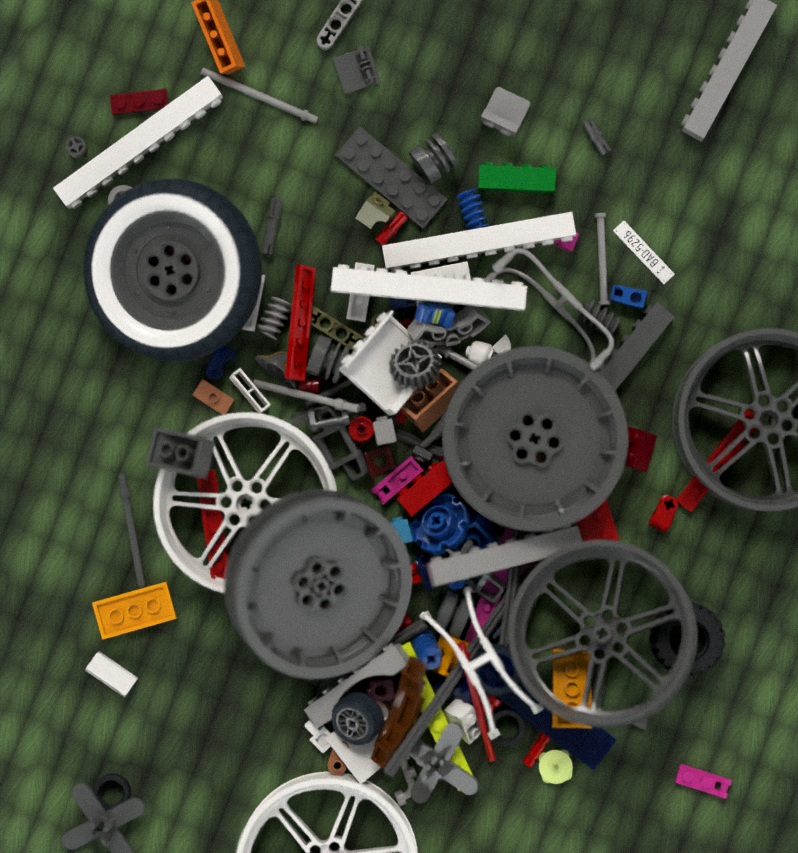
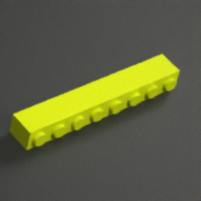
[401,640,473,791]

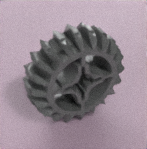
[389,340,441,390]

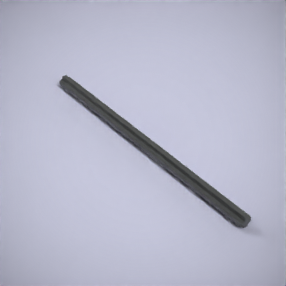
[499,418,537,647]
[384,582,522,777]

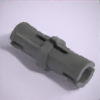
[582,117,612,156]

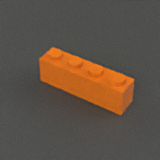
[191,0,245,74]

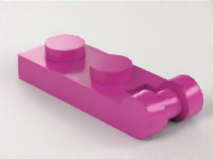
[370,456,423,505]
[674,763,732,799]

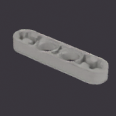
[317,0,363,50]

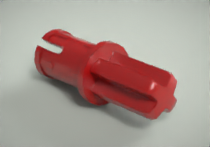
[375,211,407,245]

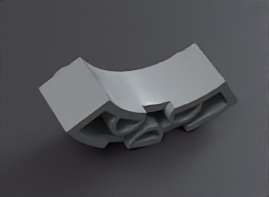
[407,306,491,347]

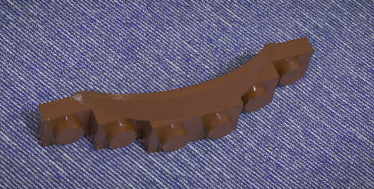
[370,656,428,769]

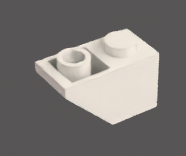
[444,698,481,745]

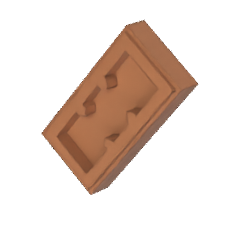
[192,379,235,415]

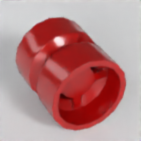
[349,416,374,443]

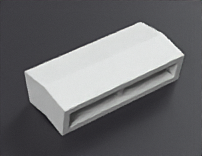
[229,368,271,414]
[85,651,138,698]

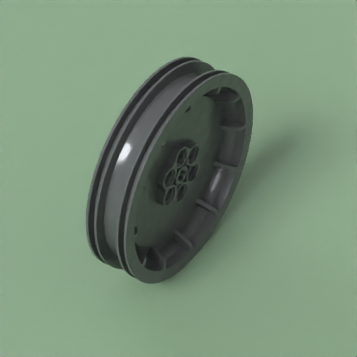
[442,346,628,531]
[224,490,412,679]

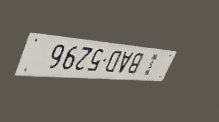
[613,221,675,284]

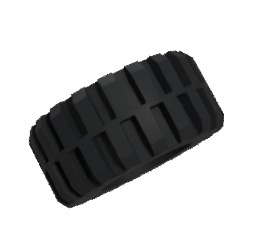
[649,602,726,677]

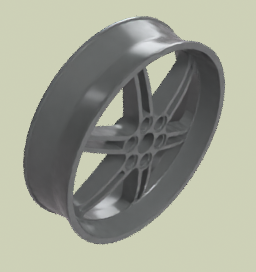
[672,328,798,511]
[509,540,698,728]

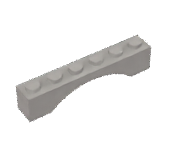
[304,643,409,729]

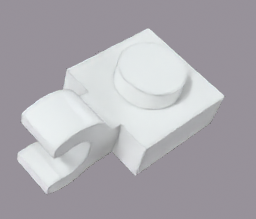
[305,720,331,753]

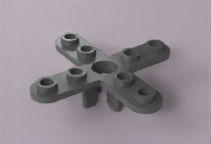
[404,722,479,803]
[62,783,145,853]

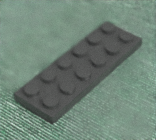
[335,126,448,229]

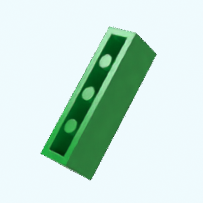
[478,162,556,194]

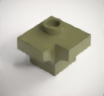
[355,192,395,229]

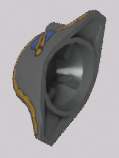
[255,351,297,389]

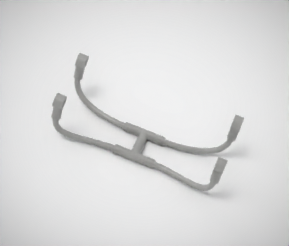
[484,249,614,371]

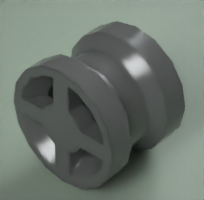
[66,137,88,158]

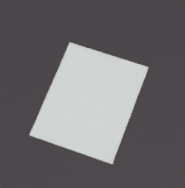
[325,731,394,784]

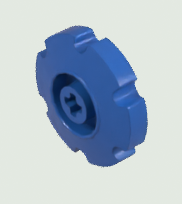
[410,493,470,554]

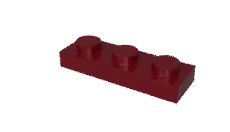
[110,89,169,115]

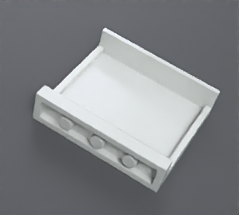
[339,310,442,416]

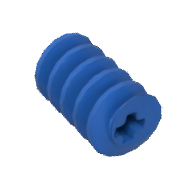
[456,189,489,230]
[411,629,442,670]

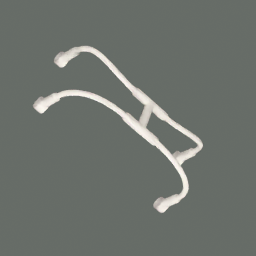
[418,586,544,740]

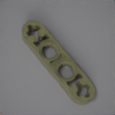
[310,305,364,351]

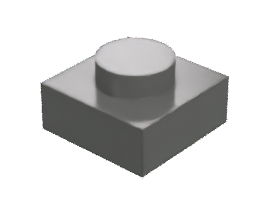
[411,445,433,464]

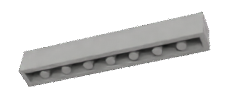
[681,0,777,141]
[426,524,582,588]

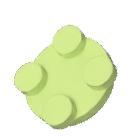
[539,749,573,784]

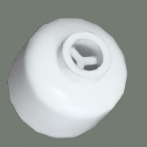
[465,341,495,365]

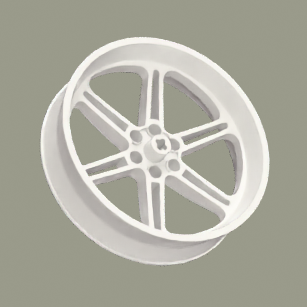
[153,412,337,593]
[236,771,418,853]

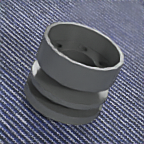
[408,133,458,185]
[306,335,351,384]

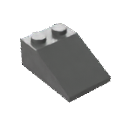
[145,427,216,479]

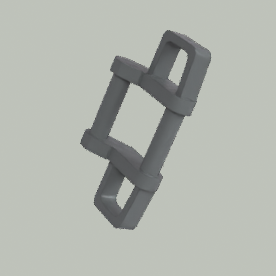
[290,399,367,432]
[312,406,369,481]
[433,539,506,603]

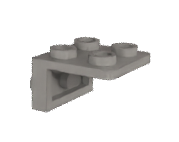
[480,87,530,137]

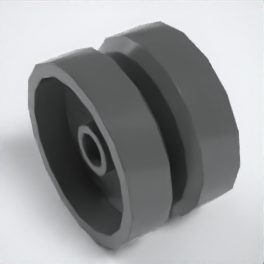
[433,590,474,639]

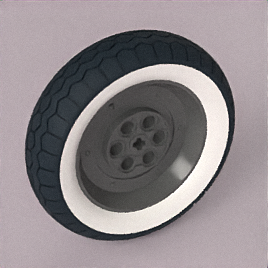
[83,178,262,361]

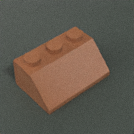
[400,368,460,432]

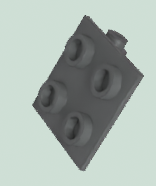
[333,46,381,94]

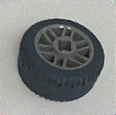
[331,692,384,745]

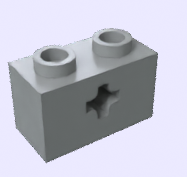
[373,416,397,446]

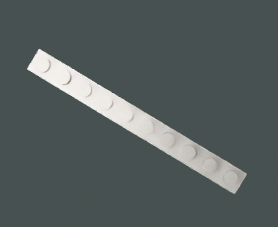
[53,76,223,209]
[382,212,576,272]
[331,264,527,311]

